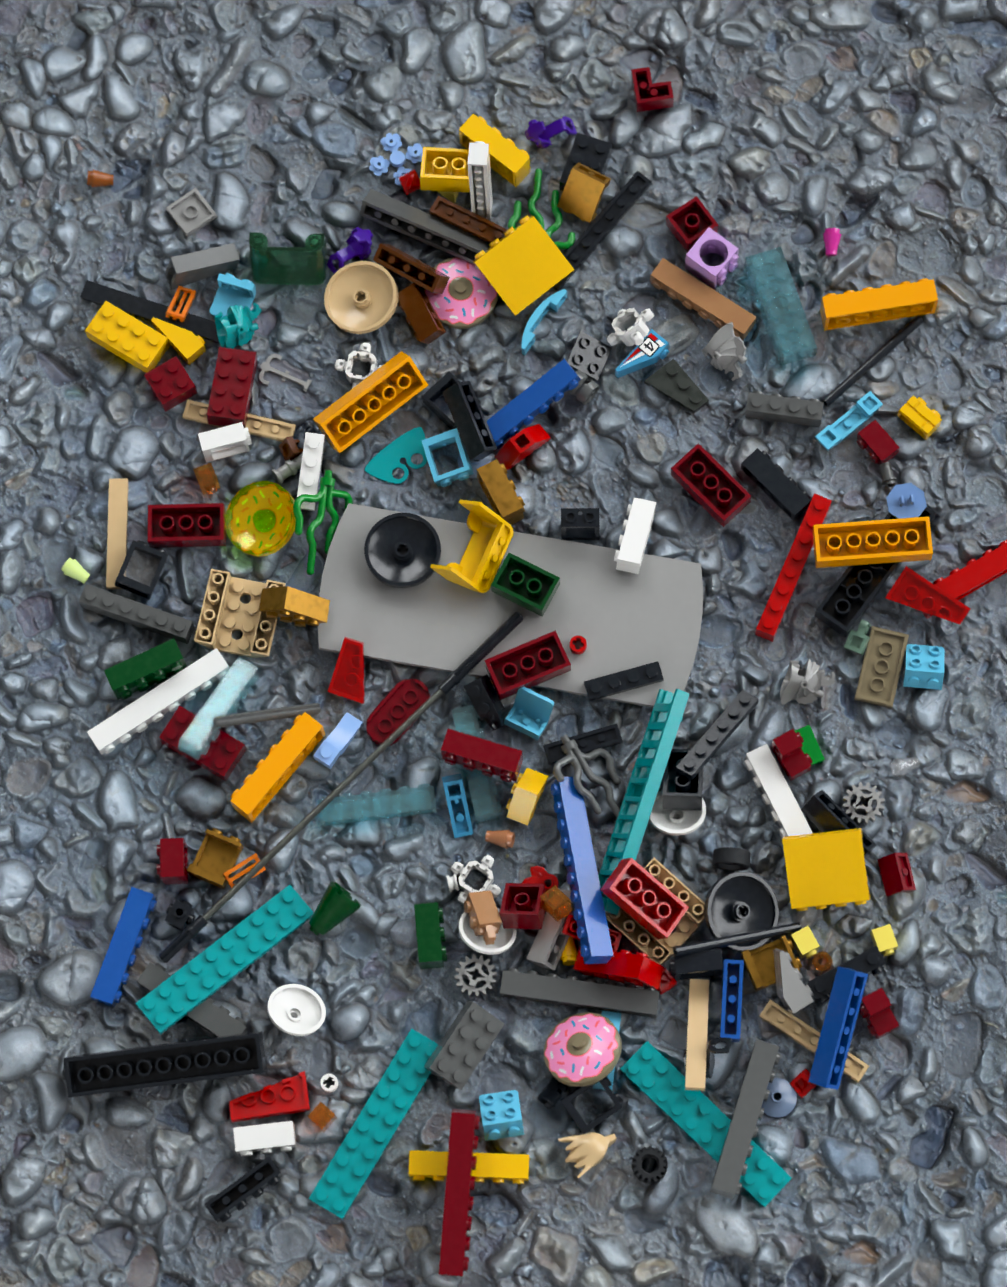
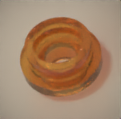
[812,951,832,971]

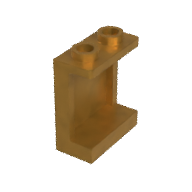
[557,162,611,222]
[187,828,244,889]
[741,935,802,992]

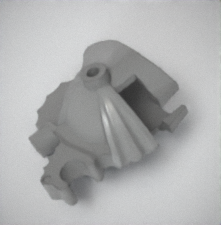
[701,322,748,381]
[780,659,835,705]

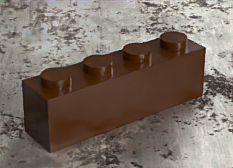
[373,243,450,294]

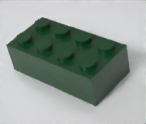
[104,638,187,700]

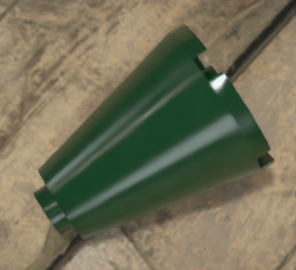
[309,881,361,936]

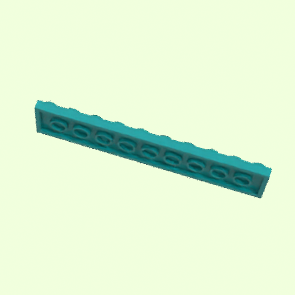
[136,885,314,1035]
[308,1028,438,1220]
[620,1041,792,1208]

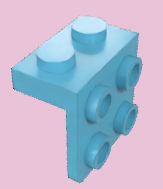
[210,273,256,318]
[903,644,945,690]
[504,687,554,740]
[479,1090,524,1141]

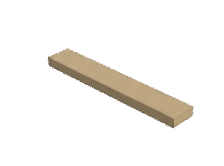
[182,399,296,442]
[106,478,129,589]
[685,979,709,1091]
[759,1000,869,1083]

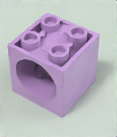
[685,227,739,290]

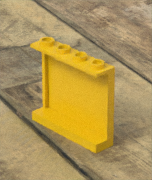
[473,215,574,316]
[782,828,870,911]

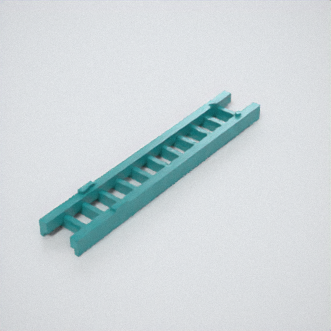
[598,689,690,915]

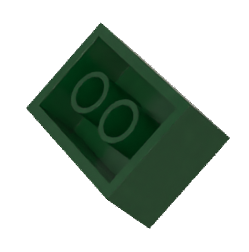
[491,553,560,617]
[414,902,447,969]

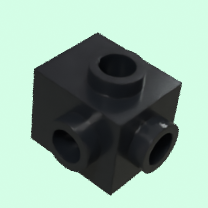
[165,900,196,932]

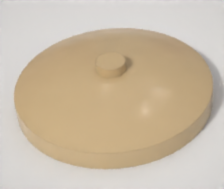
[324,261,398,334]

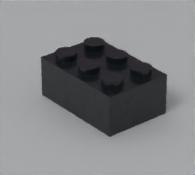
[559,132,613,191]
[662,749,704,810]

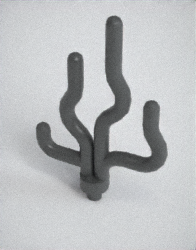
[553,734,621,819]

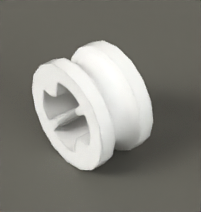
[446,873,459,893]
[320,1074,339,1093]

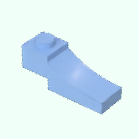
[313,712,363,769]

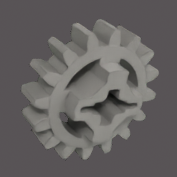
[842,782,885,825]
[454,954,497,998]

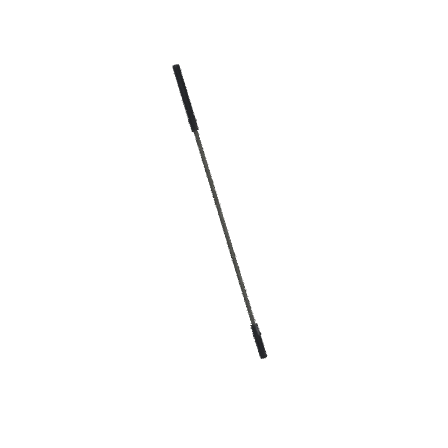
[159,611,524,963]

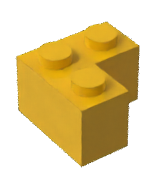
[506,768,548,826]

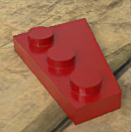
[327,637,365,704]

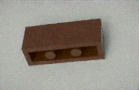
[398,283,446,344]

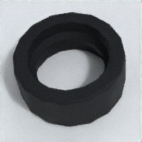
[713,847,751,871]

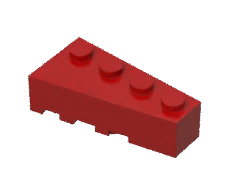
[573,947,664,990]

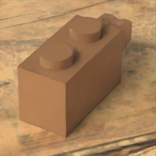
[464,890,502,945]

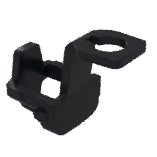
[683,1037,732,1078]

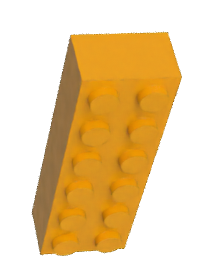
[820,278,938,331]
[313,351,428,453]
[812,517,933,568]
[230,712,326,823]

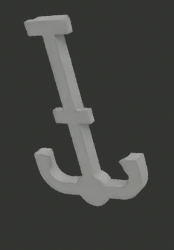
[259,354,312,392]

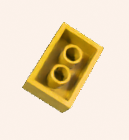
[420,147,470,193]

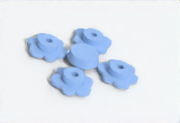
[369,133,423,186]

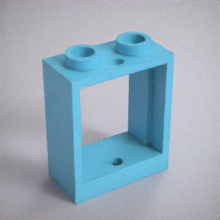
[422,428,474,487]

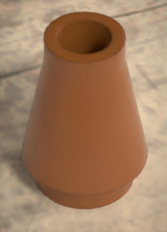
[87,169,114,188]

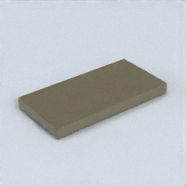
[854,626,909,709]

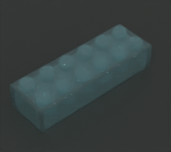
[744,247,817,366]

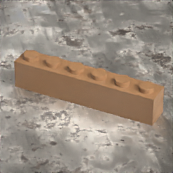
[650,258,756,341]

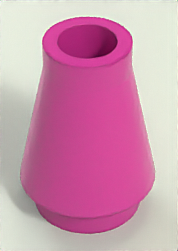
[823,228,841,256]

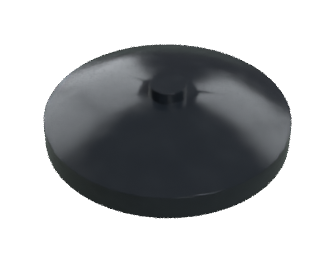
[364,513,441,588]
[704,872,779,951]

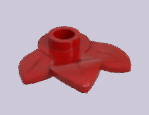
[522,866,559,901]

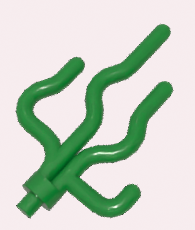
[507,168,575,250]
[293,470,353,575]

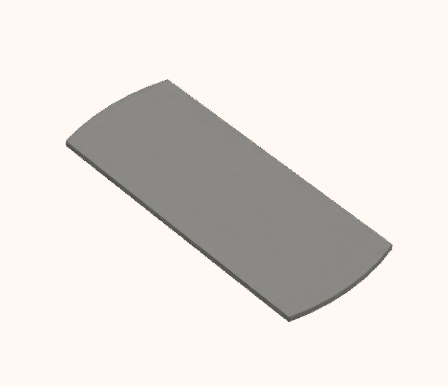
[318,503,703,708]

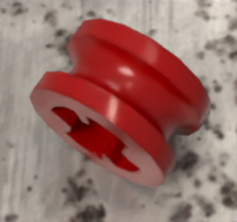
[570,635,587,654]

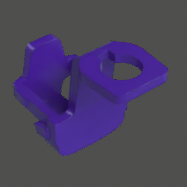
[525,116,577,149]
[327,227,373,274]

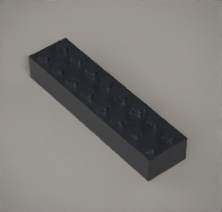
[815,507,936,638]

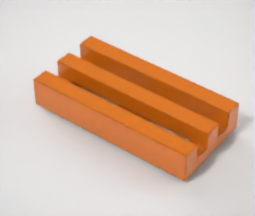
[166,285,196,322]
[223,853,266,888]

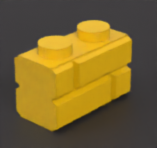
[897,395,942,440]

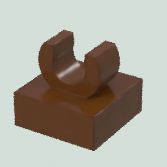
[279,436,303,461]

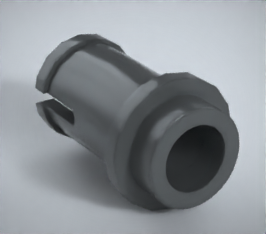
[879,462,897,488]

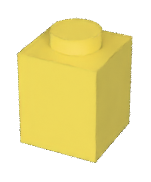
[870,924,898,957]
[790,926,820,959]

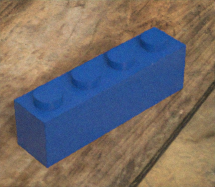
[720,959,744,1042]

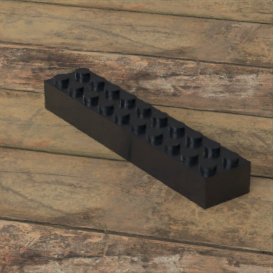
[63,1031,267,1098]

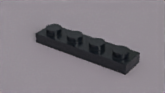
[584,661,664,701]
[543,723,623,765]

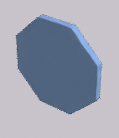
[886,483,927,519]

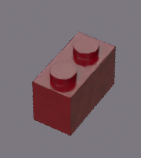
[857,419,900,465]

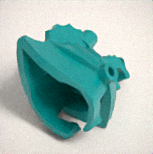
[214,302,262,349]

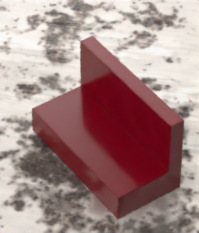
[877,853,916,897]

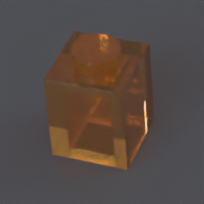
[193,462,220,495]
[540,886,573,922]
[308,1102,337,1132]

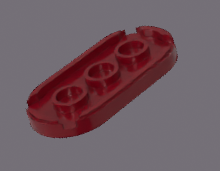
[366,679,430,745]

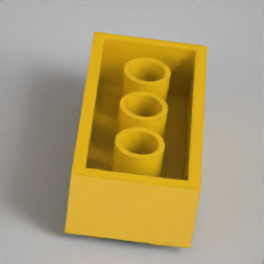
[459,114,530,187]
[85,301,170,373]

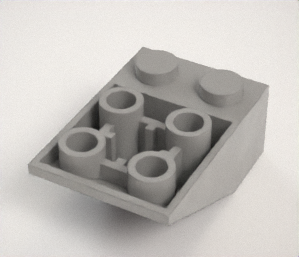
[773,949,814,1014]

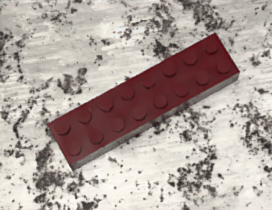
[439,1109,480,1276]

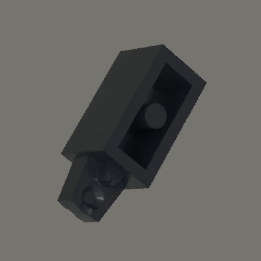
[464,674,505,731]

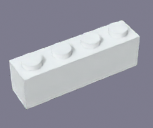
[297,432,325,511]
[614,497,656,574]

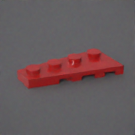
[885,566,971,625]
[229,1071,310,1123]

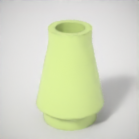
[61,558,90,584]

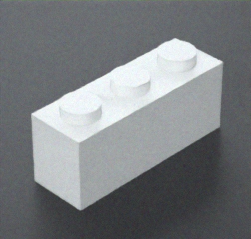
[233,1121,296,1157]

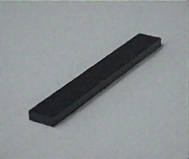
[552,171,652,292]
[80,280,220,344]

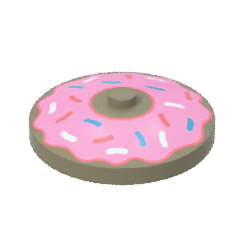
[424,257,498,329]
[544,1012,622,1087]

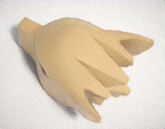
[558,1132,617,1179]

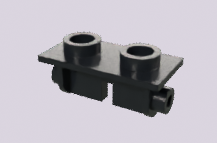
[536,1077,570,1110]

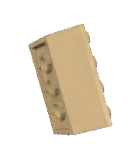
[194,569,286,658]
[605,858,705,965]

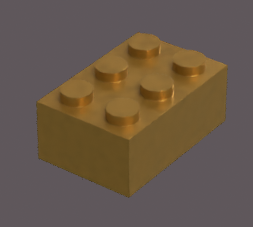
[477,459,525,525]
[259,586,330,627]

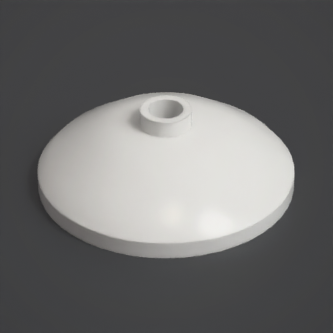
[649,790,706,836]
[458,908,517,955]
[267,984,326,1036]

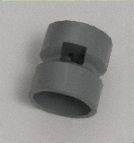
[568,370,600,405]

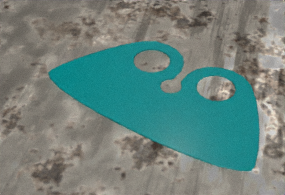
[365,427,428,484]

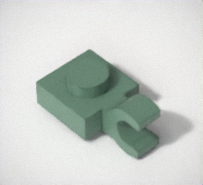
[844,620,871,656]

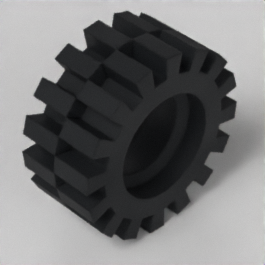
[632,1146,668,1184]

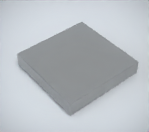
[166,187,217,238]

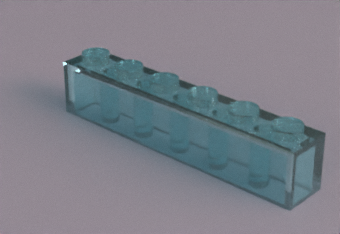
[178,657,259,760]
[452,705,502,824]
[318,784,437,827]

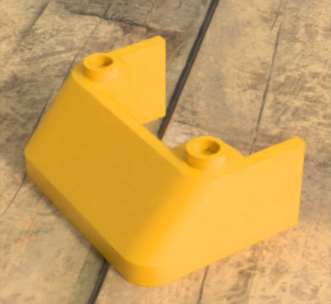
[430,499,513,593]

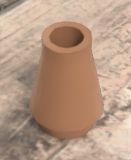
[485,830,515,849]

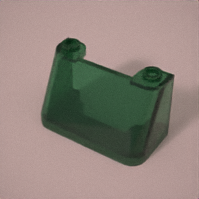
[249,232,327,285]

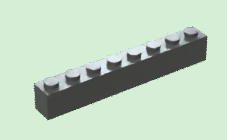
[359,189,490,265]
[500,968,659,1018]
[710,1039,781,1199]

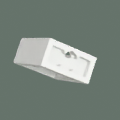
[198,422,252,463]

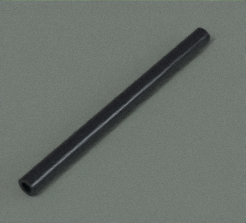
[822,315,924,407]
[673,922,802,956]

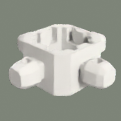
[607,308,654,346]
[335,342,381,388]
[451,855,501,905]

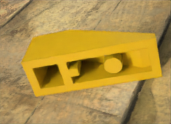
[151,317,206,365]

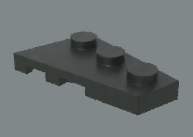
[644,358,709,413]

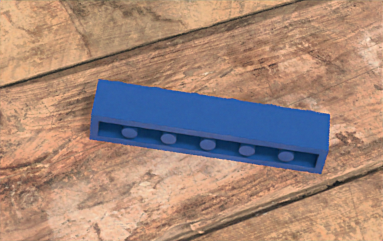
[486,359,581,449]
[90,887,157,1007]
[808,966,868,1090]

